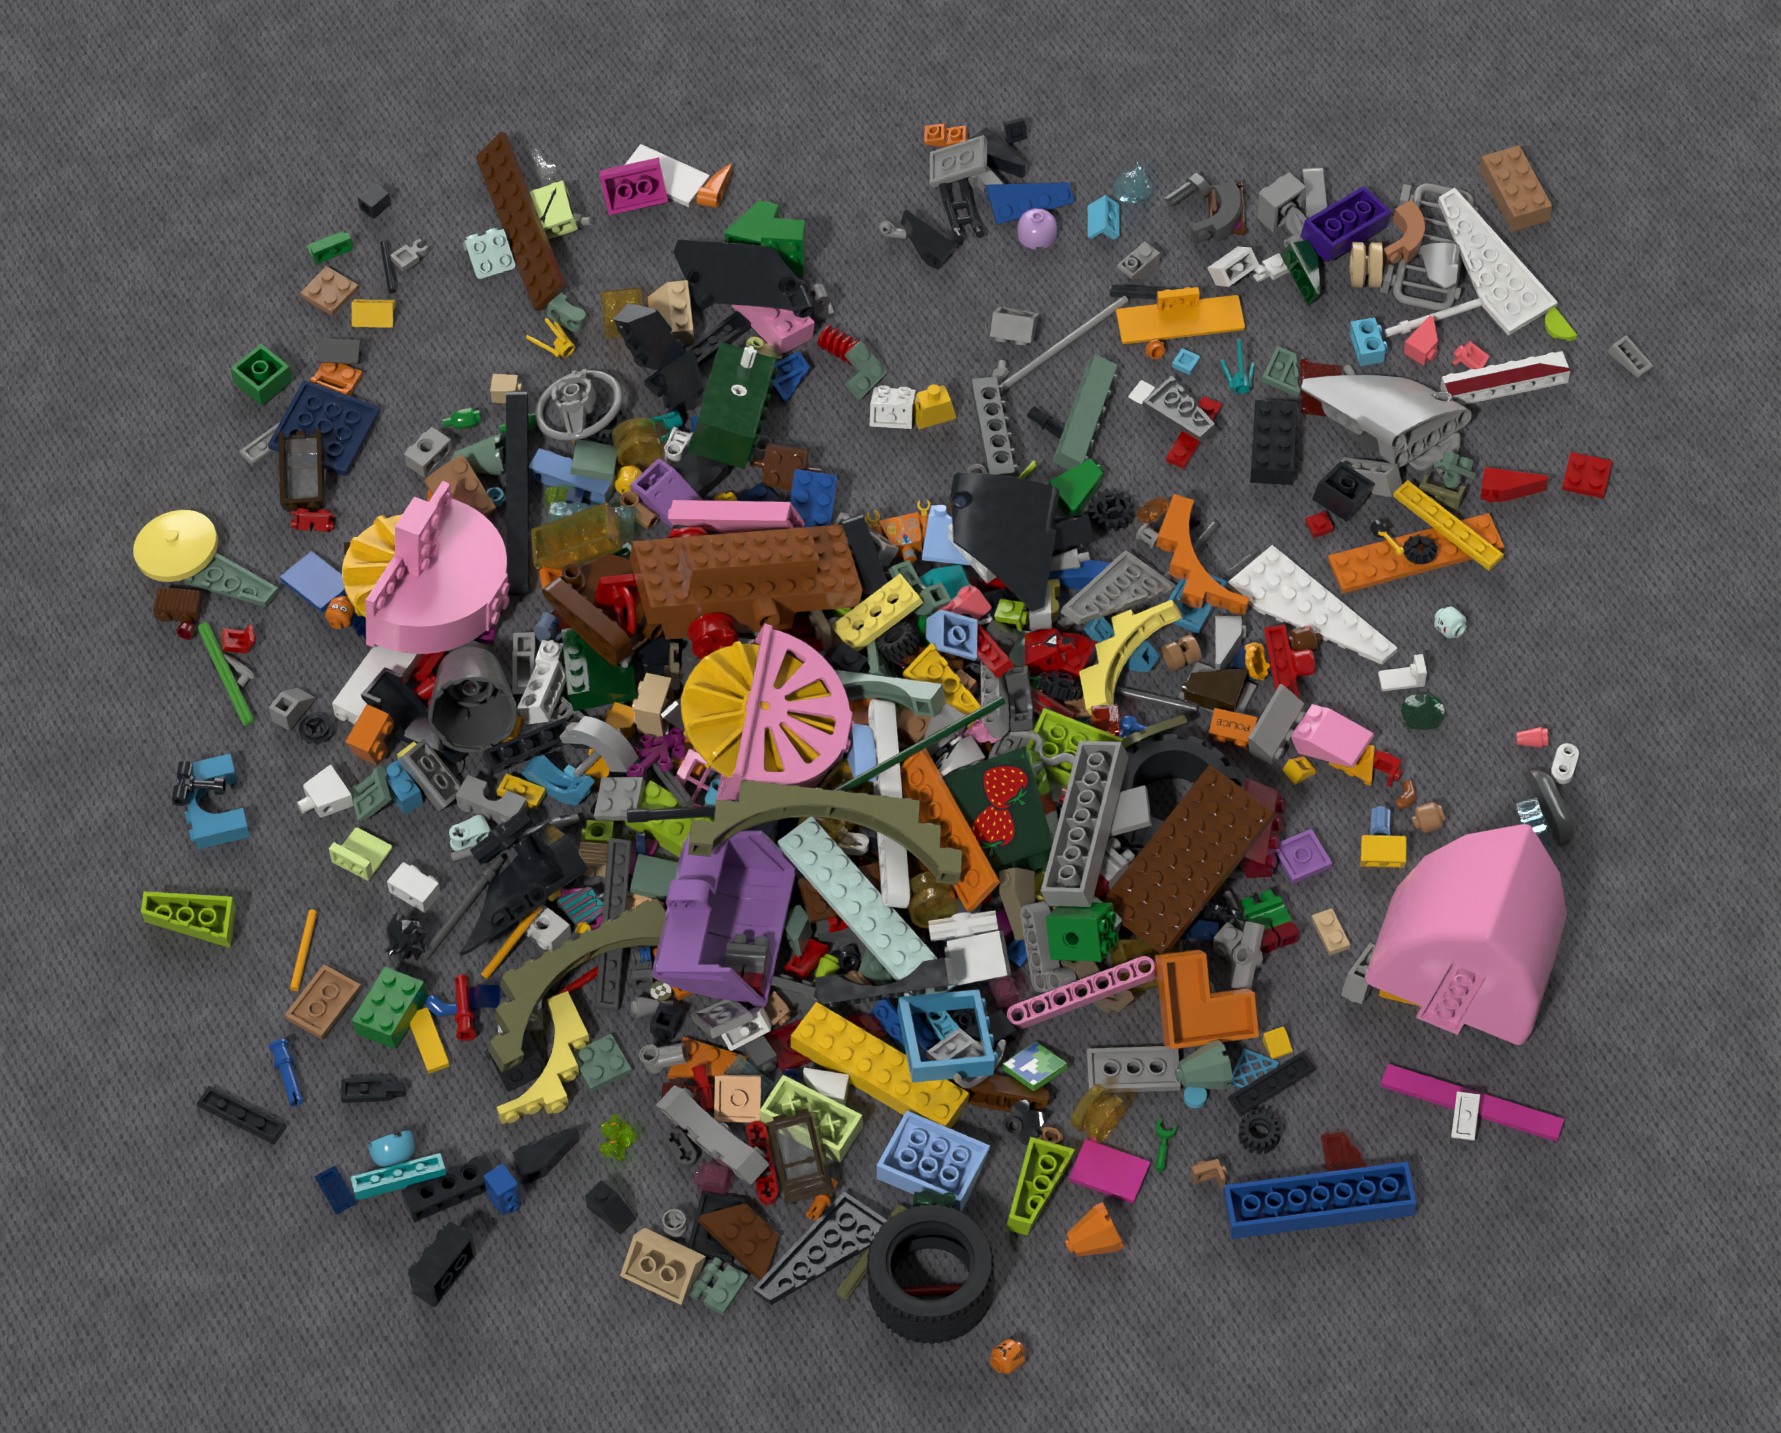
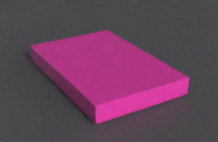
[1069,1139,1150,1204]

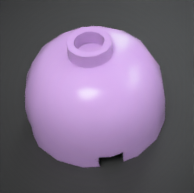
[1017,208,1058,249]

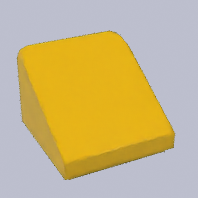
[1283,756,1317,785]
[1263,1027,1293,1059]

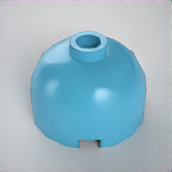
[367,1130,415,1168]

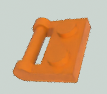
[309,363,363,396]

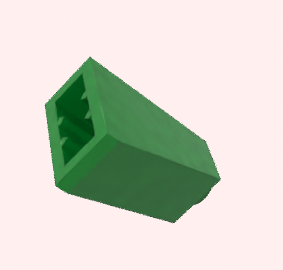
[725,200,779,246]
[1049,459,1104,516]

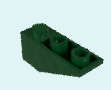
[1280,240,1320,306]

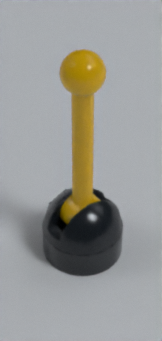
[1370,519,1404,555]

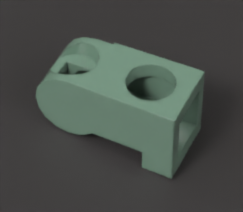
[547,293,585,332]

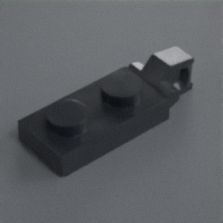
[341,1077,405,1103]

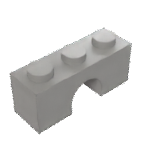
[456,775,528,825]

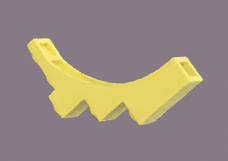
[1079,600,1182,722]
[497,991,590,1124]

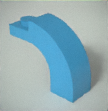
[1084,617,1160,672]
[521,755,595,805]

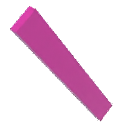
[1381,1064,1564,1142]

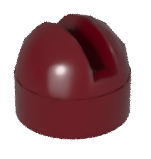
[176,621,195,640]

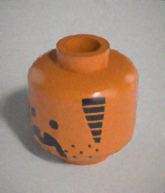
[990,1339,1026,1374]

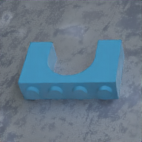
[176,754,250,849]

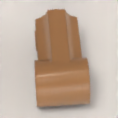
[620,491,660,530]

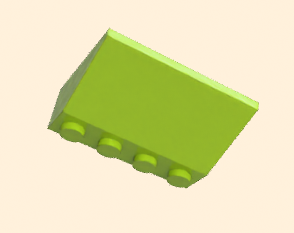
[1019,708,1123,786]

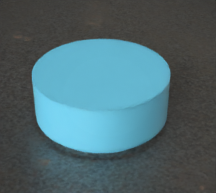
[1184,1087,1207,1108]

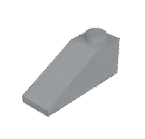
[1341,457,1402,497]
[1215,616,1246,671]
[924,703,966,756]
[1341,943,1375,1004]

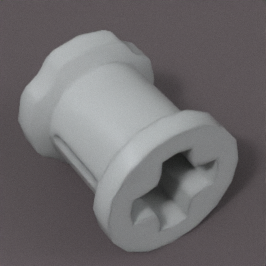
[1136,523,1159,550]

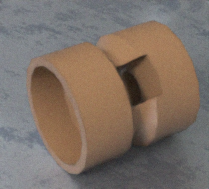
[1162,634,1201,672]

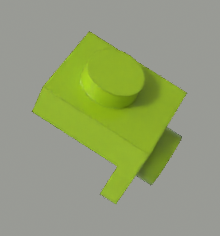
[994,599,1029,631]

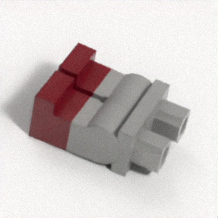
[1094,837,1135,899]

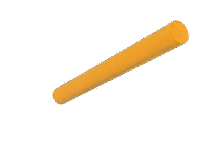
[481,906,543,980]
[290,909,318,991]

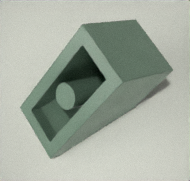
[782,905,813,957]

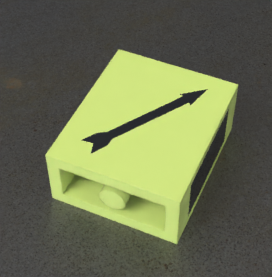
[530,180,578,240]

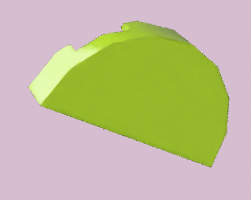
[1545,306,1577,341]

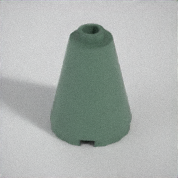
[451,433,506,476]

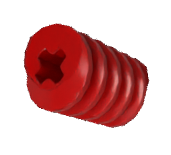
[817,324,859,365]

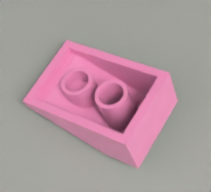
[1291,704,1374,768]

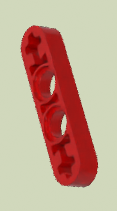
[746,1121,778,1205]

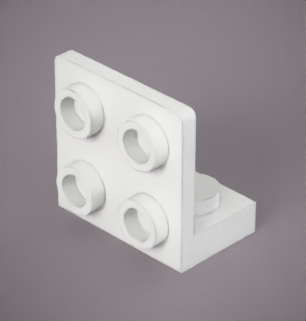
[870,386,916,429]

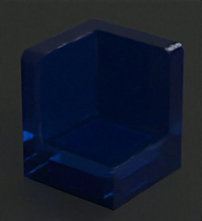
[470,984,500,1010]

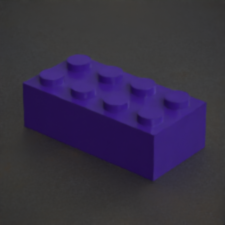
[1300,186,1391,263]

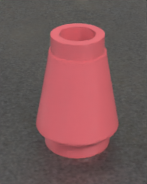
[1517,727,1549,748]

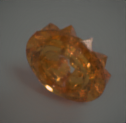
[1137,497,1169,522]

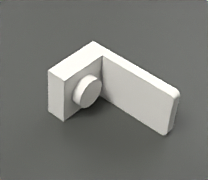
[1378,654,1427,691]

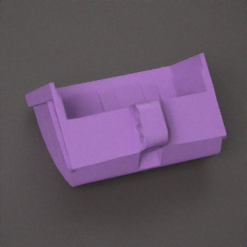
[651,831,797,1007]

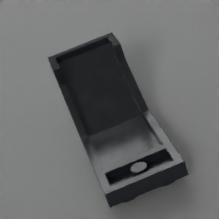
[361,667,466,764]

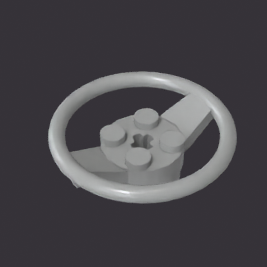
[535,368,623,441]

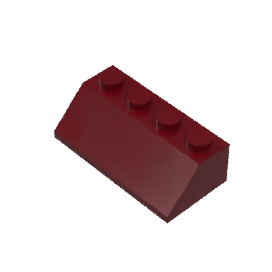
[1239,780,1286,878]

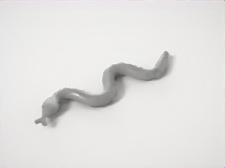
[1010,731,1075,767]

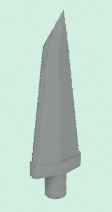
[1050,549,1090,572]

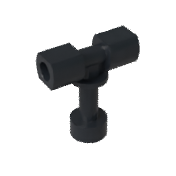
[172,761,226,806]

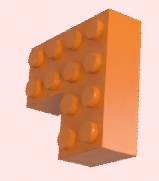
[1155,950,1259,1049]

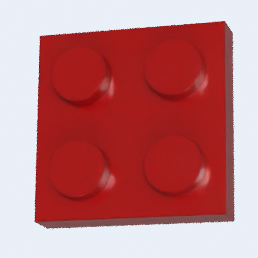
[1562,452,1612,499]

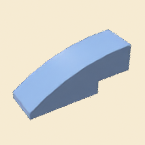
[846,724,876,782]

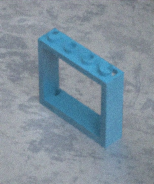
[897,990,998,1083]

